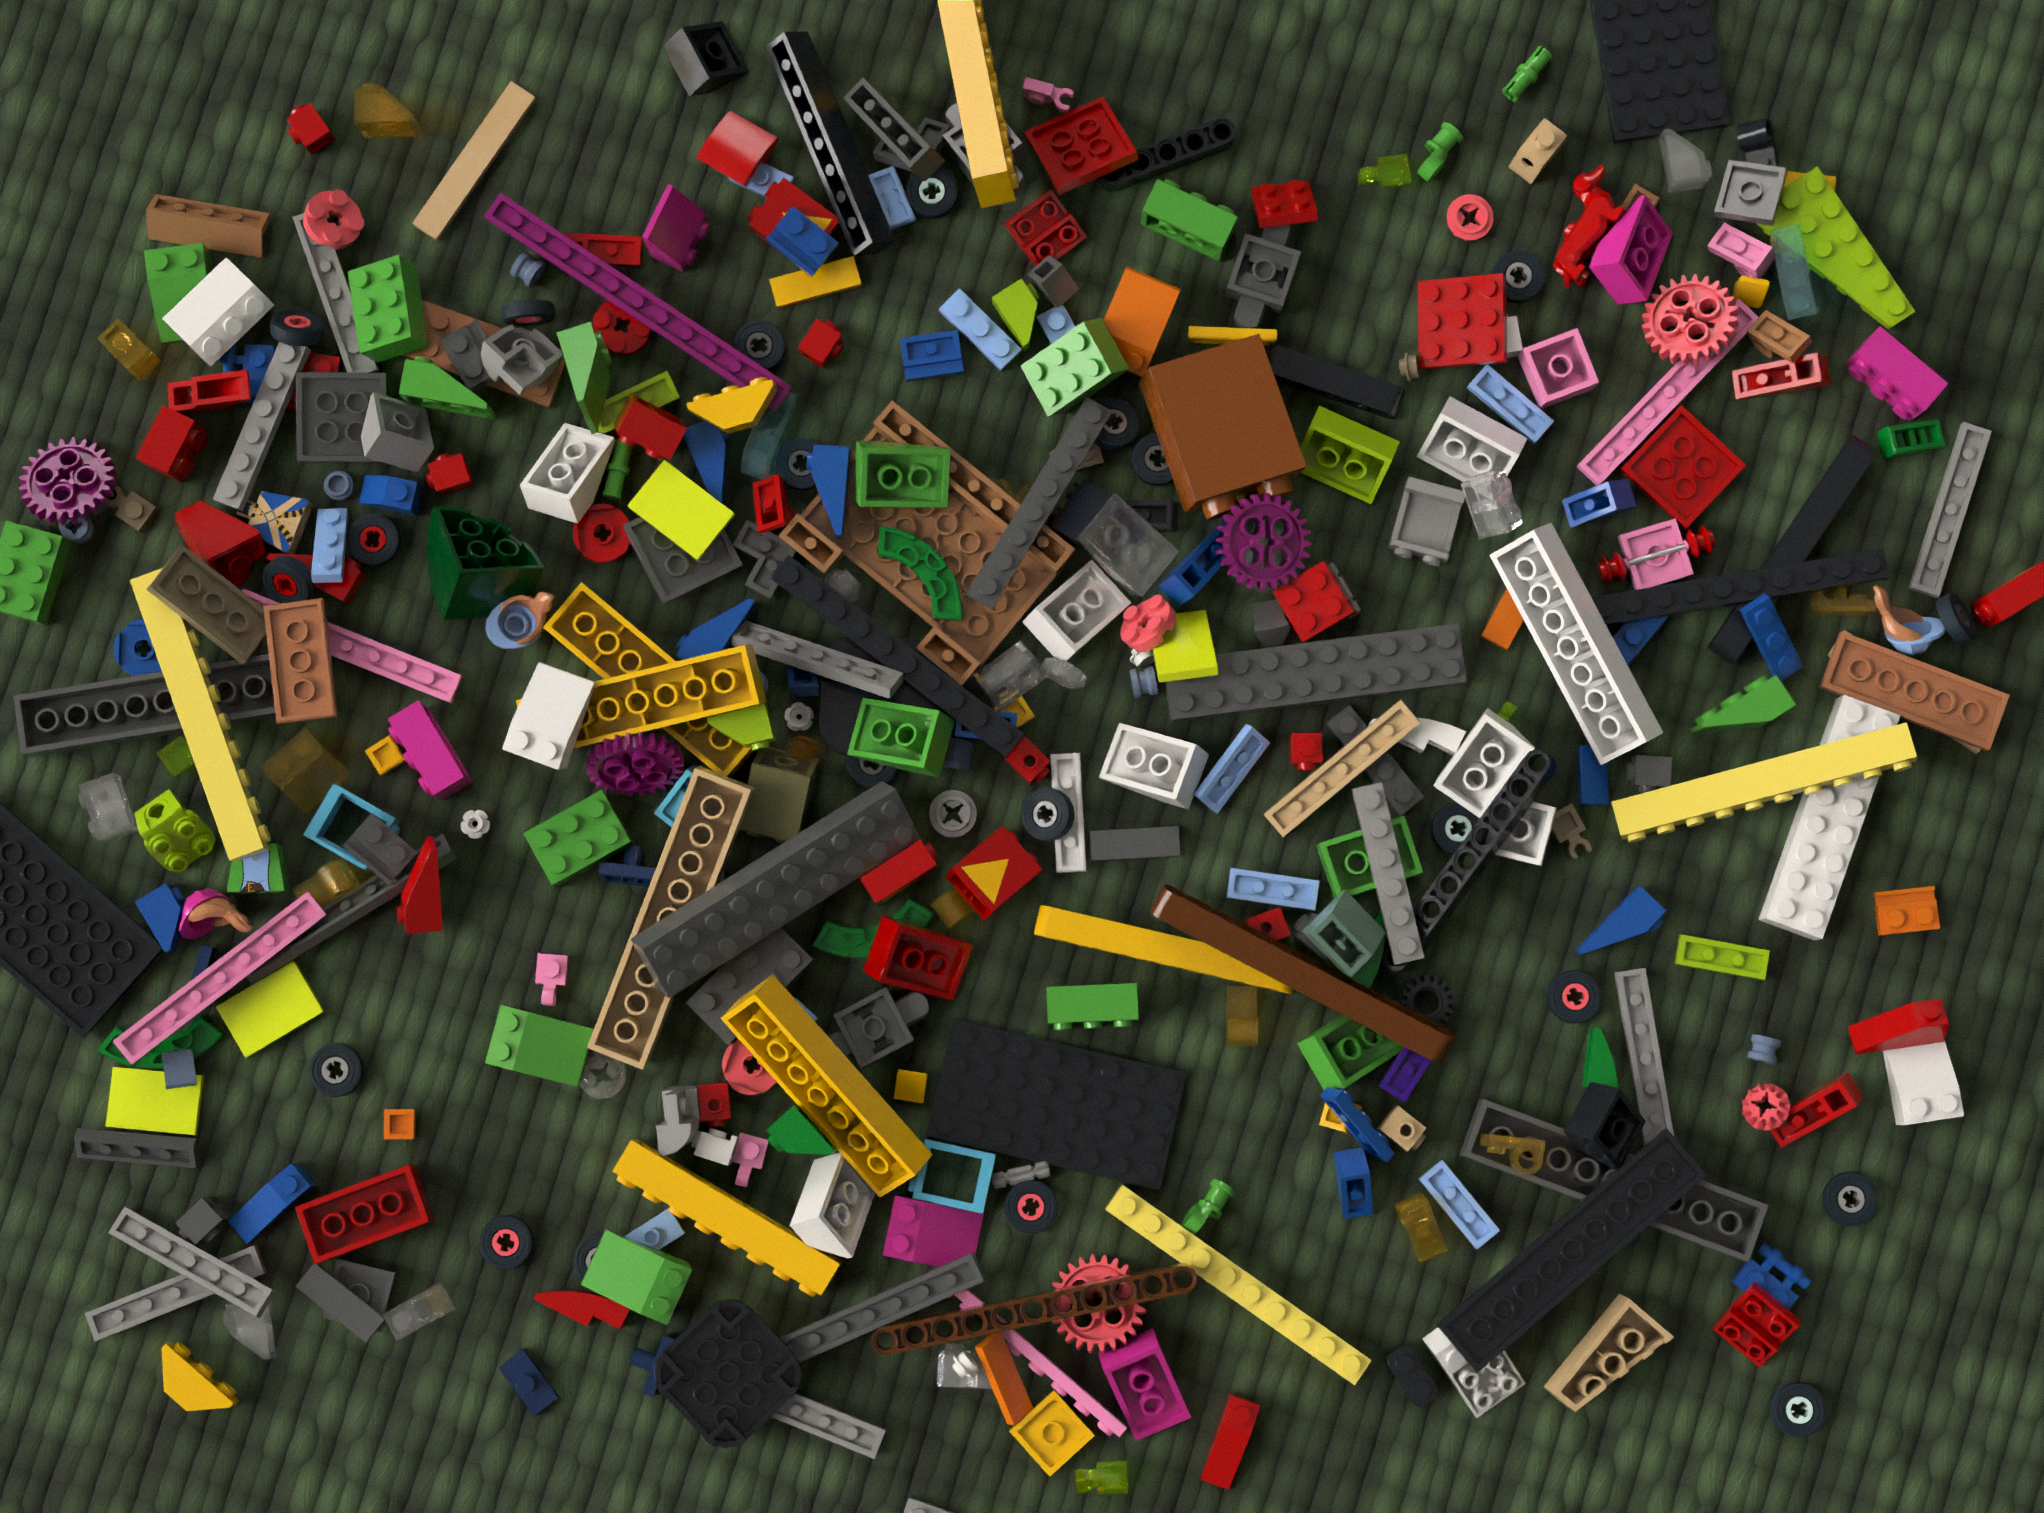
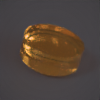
[788,736,818,761]

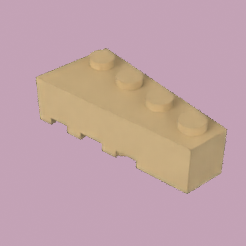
[1544,1294,1674,1412]

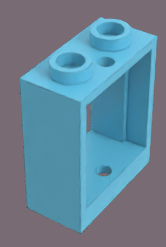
[303,783,400,872]
[908,1139,996,1214]

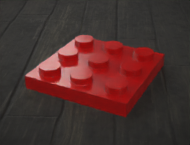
[1024,97,1139,195]
[1418,273,1507,370]
[1620,405,1746,530]

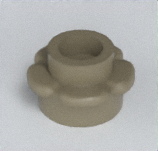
[1399,352,1420,381]

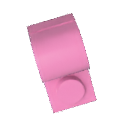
[1707,223,1775,279]

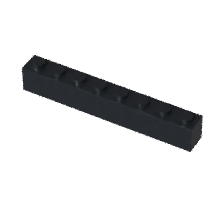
[766,31,896,256]

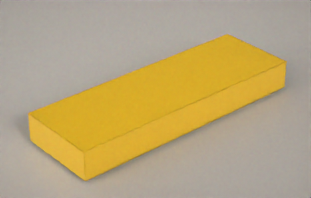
[769,256,862,309]
[1187,326,1277,346]

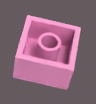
[1518,328,1599,409]

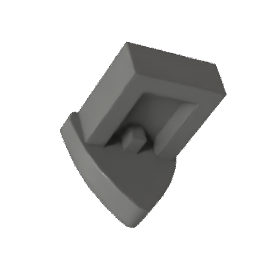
[1251,599,1290,648]

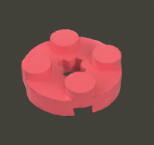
[303,189,364,250]
[1120,595,1176,652]
[722,1039,777,1095]

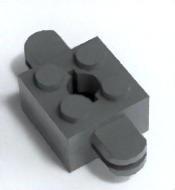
[942,103,1028,196]
[1225,224,1301,329]
[828,987,929,1069]

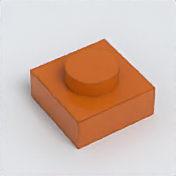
[384,1109,416,1139]

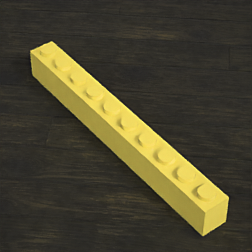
[130,568,271,862]
[1611,722,1917,843]
[1105,1185,1372,1385]

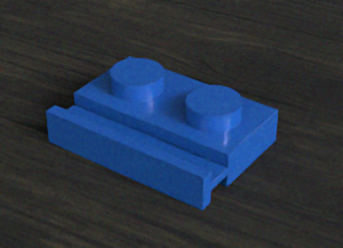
[766,206,839,277]
[900,330,964,382]

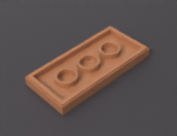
[263,598,338,725]

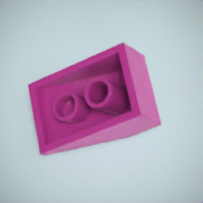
[642,184,710,272]
[1589,195,1673,305]
[883,1195,984,1266]
[1098,1328,1191,1441]

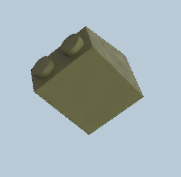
[739,747,819,843]

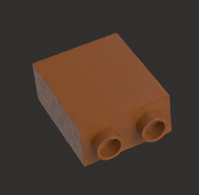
[1139,334,1306,521]

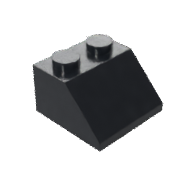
[663,21,749,96]
[1048,479,1113,551]
[1564,1082,1646,1170]

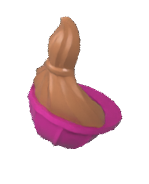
[179,889,254,939]

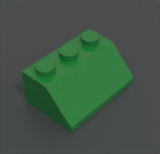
[766,1105,838,1155]

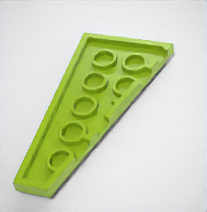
[1756,166,1915,330]

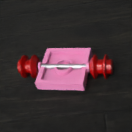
[1597,518,1716,590]

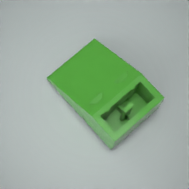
[1690,675,1796,733]

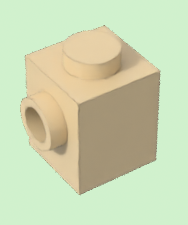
[1377,1105,1426,1152]

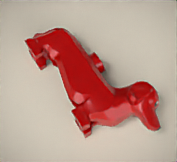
[1553,165,1626,288]

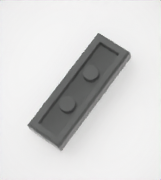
[1090,826,1180,861]
[295,1264,387,1343]

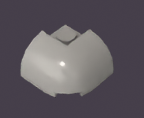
[481,325,564,395]
[656,1085,700,1156]

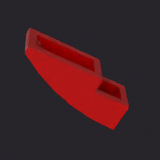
[167,370,251,415]
[534,1290,632,1329]

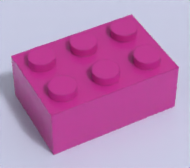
[1843,326,1948,421]
[388,700,473,800]

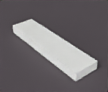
[1050,753,1086,873]

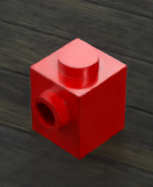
[286,103,335,155]
[798,319,844,369]
[426,453,474,496]
[1290,733,1323,771]
[1004,737,1051,785]
[1245,907,1290,940]
[697,1083,732,1127]

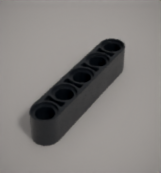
[1099,118,1236,192]
[1266,344,1405,419]

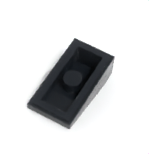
[1115,500,1178,532]

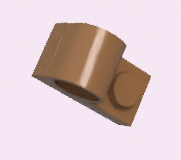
[1747,310,1812,363]

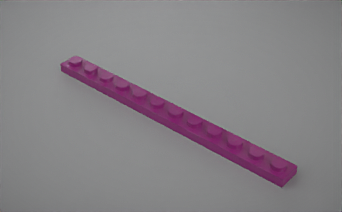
[484,193,793,413]

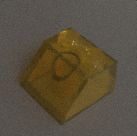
[354,83,423,138]
[260,727,351,814]

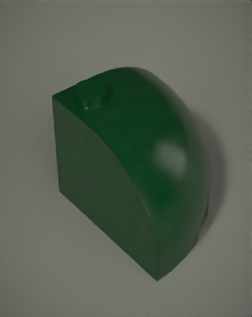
[427,506,544,620]

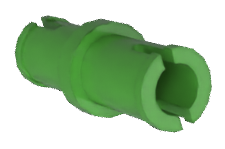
[1502,46,1552,102]
[602,439,633,501]

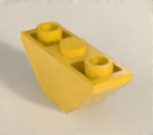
[686,377,777,434]
[162,1342,240,1411]

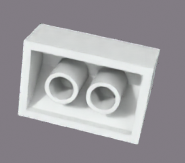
[162,258,274,366]
[1416,396,1527,498]
[1433,708,1535,818]
[790,1152,875,1258]

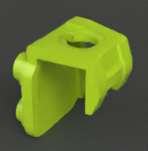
[135,789,215,873]

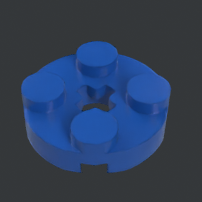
[113,619,162,676]

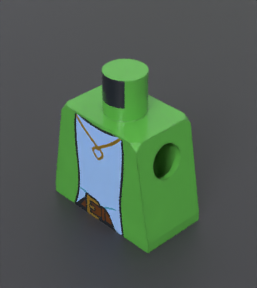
[227,827,290,894]

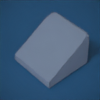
[943,738,973,771]
[162,1049,197,1089]

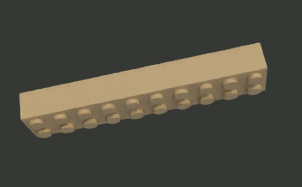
[587,766,755,1070]

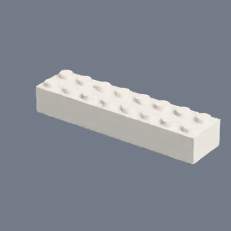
[1490,523,1663,765]
[1759,695,1900,941]

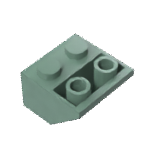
[1302,889,1386,977]

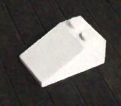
[520,423,615,524]
[1022,560,1131,665]
[502,662,596,770]
[1099,723,1209,810]
[1883,1040,1964,1125]

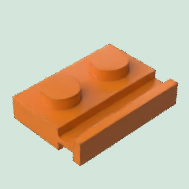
[1873,886,1940,936]

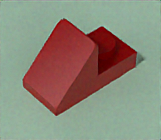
[752,474,796,534]

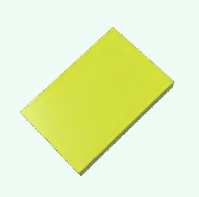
[627,460,735,561]
[1152,610,1218,682]
[216,960,325,1058]
[105,1067,204,1135]

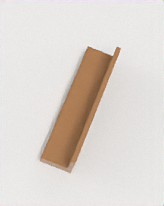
[146,194,270,258]

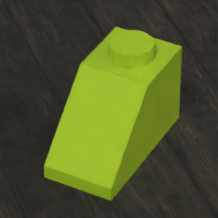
[992,278,1039,352]
[706,703,775,751]

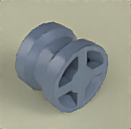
[510,251,546,288]
[59,516,94,543]
[1129,666,1158,699]
[1747,1034,1781,1065]

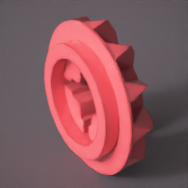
[1446,194,1493,241]
[1742,1083,1790,1131]

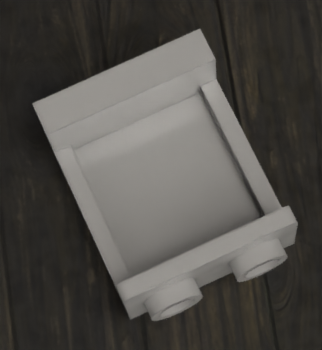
[1388,477,1466,566]

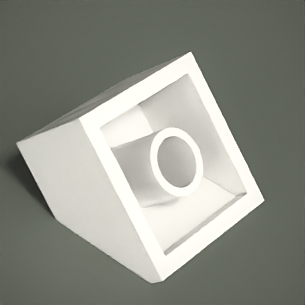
[1485,802,1557,866]

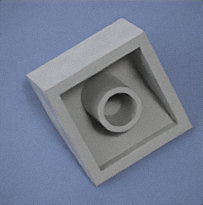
[361,392,434,472]

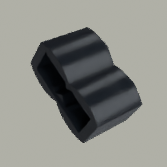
[1384,1342,1438,1408]

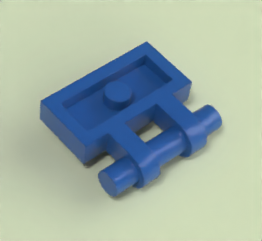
[220,344,276,405]
[1731,1242,1811,1309]

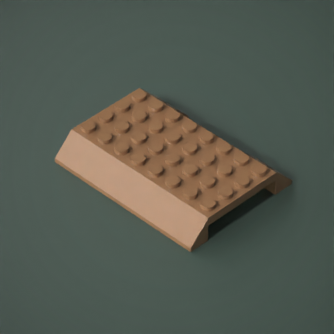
[779,401,1075,686]

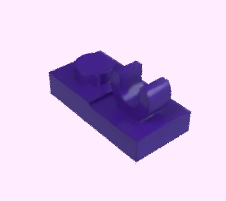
[1378,1046,1431,1103]

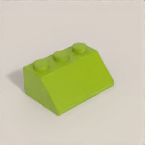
[1300,406,1400,504]

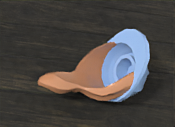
[1873,585,1946,656]
[485,592,555,649]

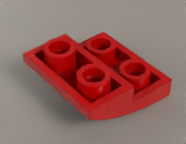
[696,111,779,188]
[1003,189,1087,266]
[1712,1282,1802,1368]

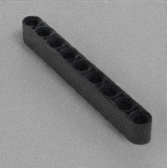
[1707,435,1878,665]
[1382,750,1556,972]

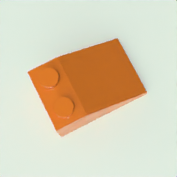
[1103,266,1181,377]

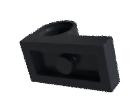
[1737,118,1779,167]

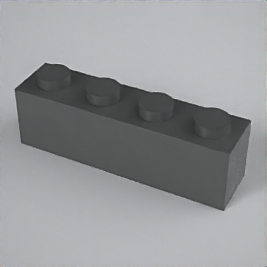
[843,77,945,181]

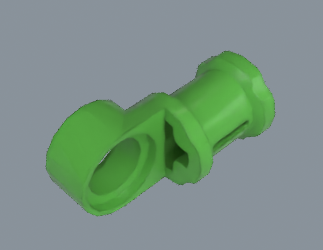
[1417,122,1464,183]
[1181,1179,1235,1235]

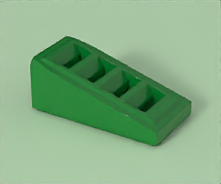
[1877,419,1946,460]

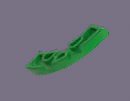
[878,526,962,621]
[812,899,934,958]
[98,1016,225,1069]

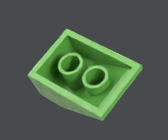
[144,243,213,344]
[557,322,613,435]
[399,356,496,420]
[854,441,951,508]
[847,698,955,777]
[485,1005,594,1087]
[1297,1015,1403,1090]
[581,1229,692,1325]

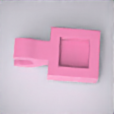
[1023,77,1074,113]
[535,953,569,1006]
[732,1133,769,1188]

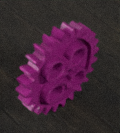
[19,437,117,526]
[1215,493,1312,590]
[586,732,684,796]

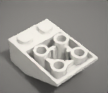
[1422,1328,1526,1418]

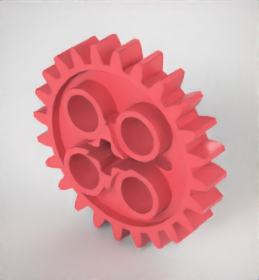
[1642,274,1739,366]
[1052,1254,1146,1354]

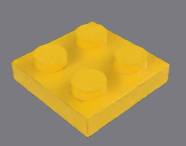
[1009,1390,1095,1477]

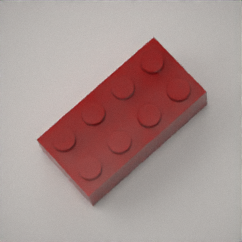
[295,1164,435,1264]

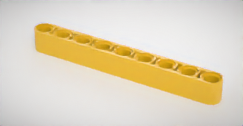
[1034,905,1293,994]

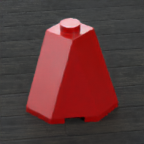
[174,500,265,587]

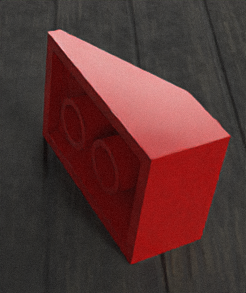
[863,915,973,1001]

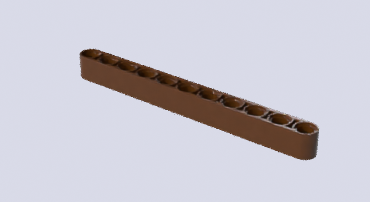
[1150,884,1456,1063]
[871,1263,1197,1355]

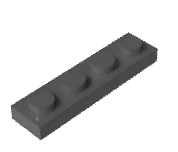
[1326,705,1424,816]
[74,1128,199,1168]

